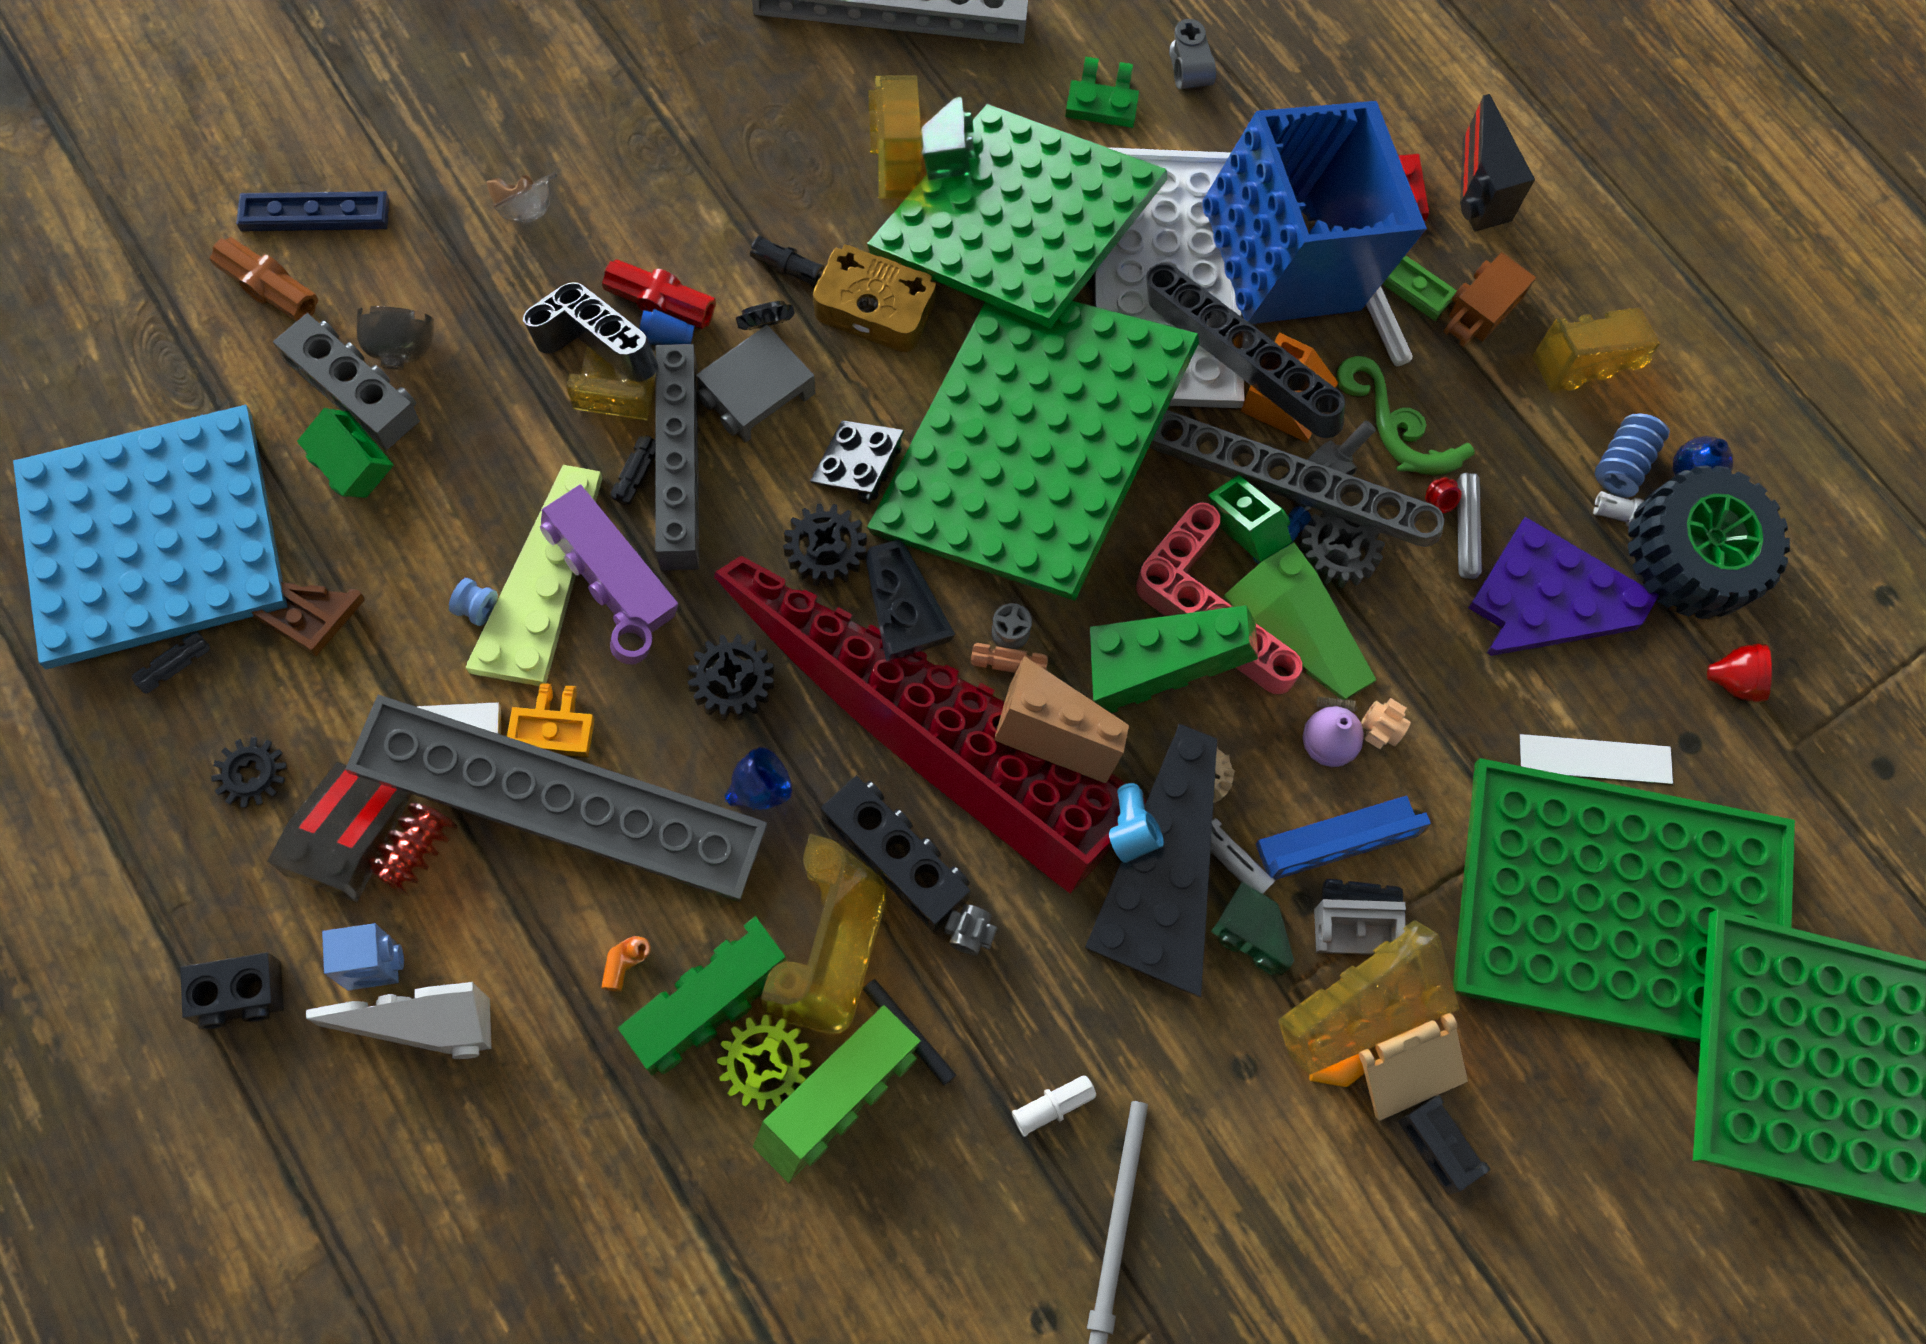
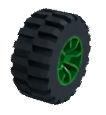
[1628,466,1790,619]

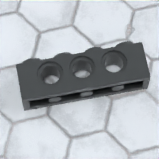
[273,313,420,451]

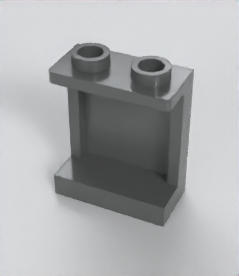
[696,325,816,443]

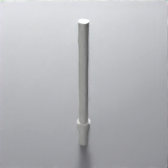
[1087,1101,1148,1344]

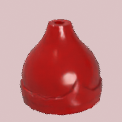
[1707,643,1772,703]

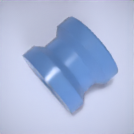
[449,578,498,626]

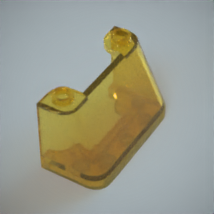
[761,834,887,1034]

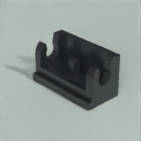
[1398,1095,1491,1195]

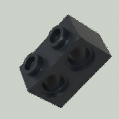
[180,952,284,1029]

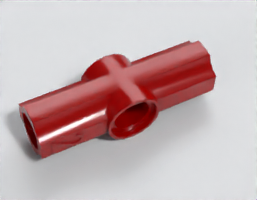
[602,259,716,329]

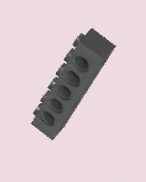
[655,344,699,571]

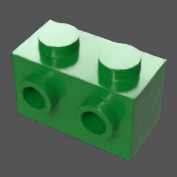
[297,408,394,498]
[1208,475,1292,563]

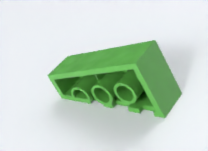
[753,1005,921,1183]

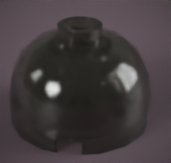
[356,306,434,370]

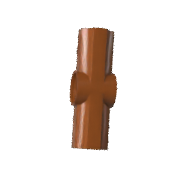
[209,237,319,322]

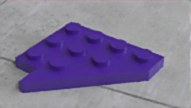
[1468,517,1659,656]

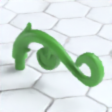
[1336,356,1475,476]

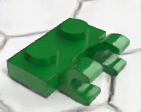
[1065,56,1139,128]

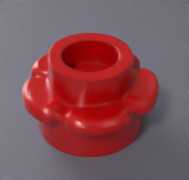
[1425,477,1462,513]

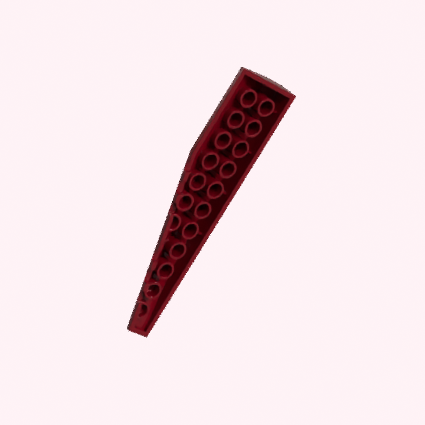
[714,556,1147,894]

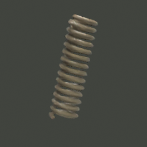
[1317,696,1358,712]

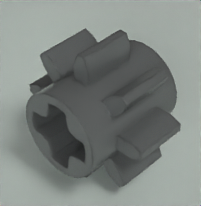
[944,904,997,956]

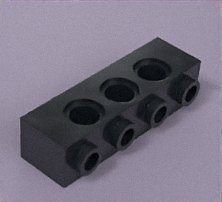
[821,775,971,933]

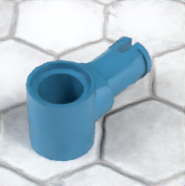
[1109,783,1164,863]

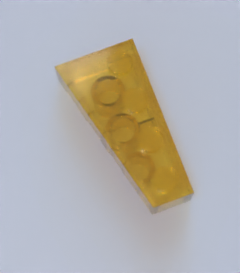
[1278,920,1459,1075]

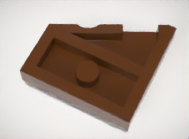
[251,582,365,657]

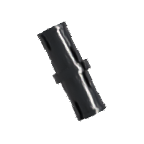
[750,235,825,287]

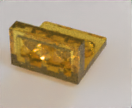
[566,346,656,420]

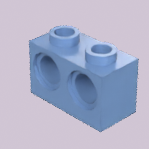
[322,923,404,991]

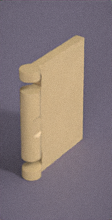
[1359,1013,1468,1121]

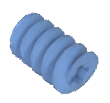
[1595,413,1670,497]

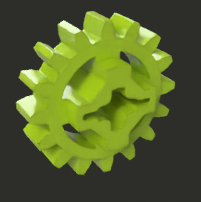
[717,1014,812,1110]

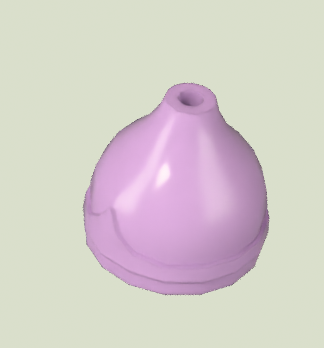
[1302,706,1364,767]

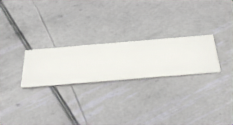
[1520,734,1673,784]

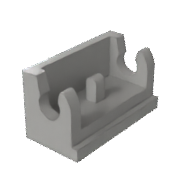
[1314,899,1406,956]

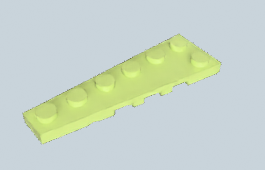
[466,465,602,686]

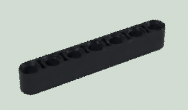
[1146,263,1345,438]

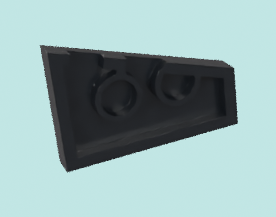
[865,540,955,662]

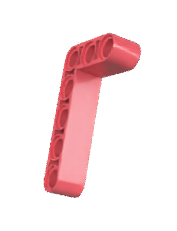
[1136,503,1302,694]

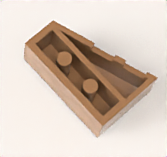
[994,656,1129,783]

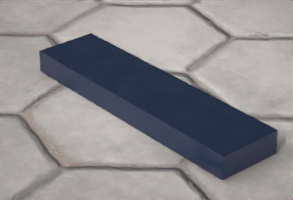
[236,191,389,231]

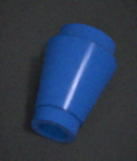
[639,309,695,346]

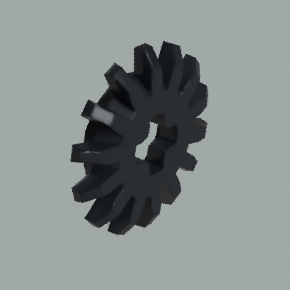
[211,737,287,808]

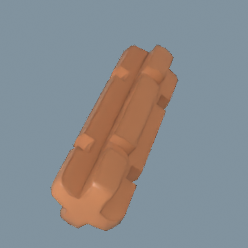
[971,643,1048,673]

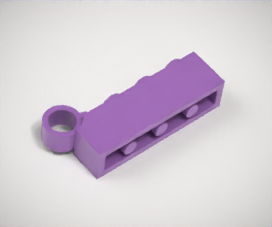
[540,484,678,664]

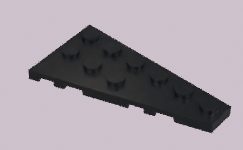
[1085,724,1217,998]

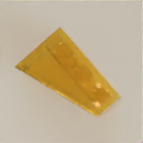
[868,75,922,199]
[1532,308,1661,392]

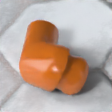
[601,936,651,992]

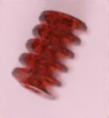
[368,803,458,896]

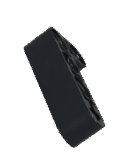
[523,282,658,382]

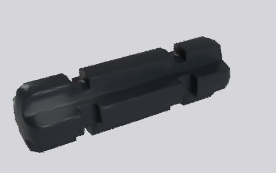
[611,435,656,505]
[131,632,210,694]
[1322,879,1403,902]

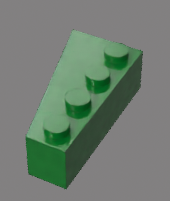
[1090,605,1258,714]
[618,916,789,1076]

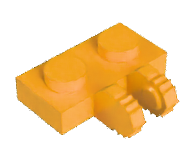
[507,683,595,757]

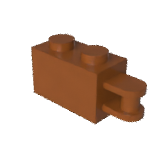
[1443,252,1536,348]

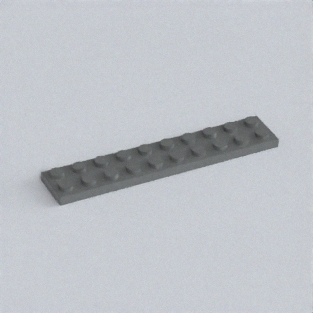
[345,694,767,902]

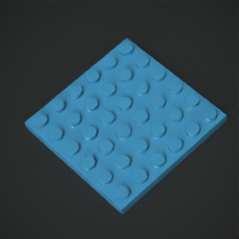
[13,405,288,669]

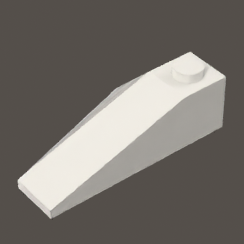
[306,982,491,1059]

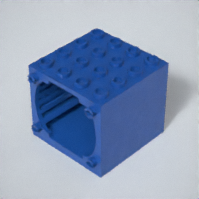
[1202,101,1427,324]

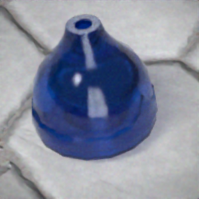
[1672,436,1733,476]
[724,747,793,810]

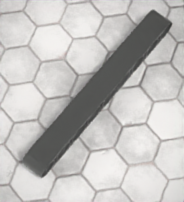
[1149,410,1444,547]

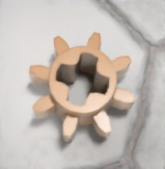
[1361,698,1411,749]

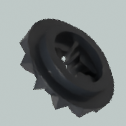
[736,301,795,330]

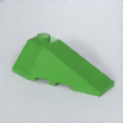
[1223,543,1377,700]

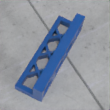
[1256,796,1431,880]

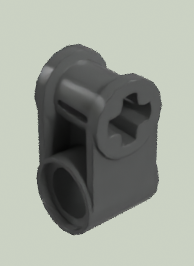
[1169,19,1216,89]

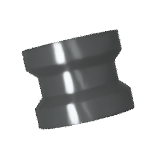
[991,603,1032,650]

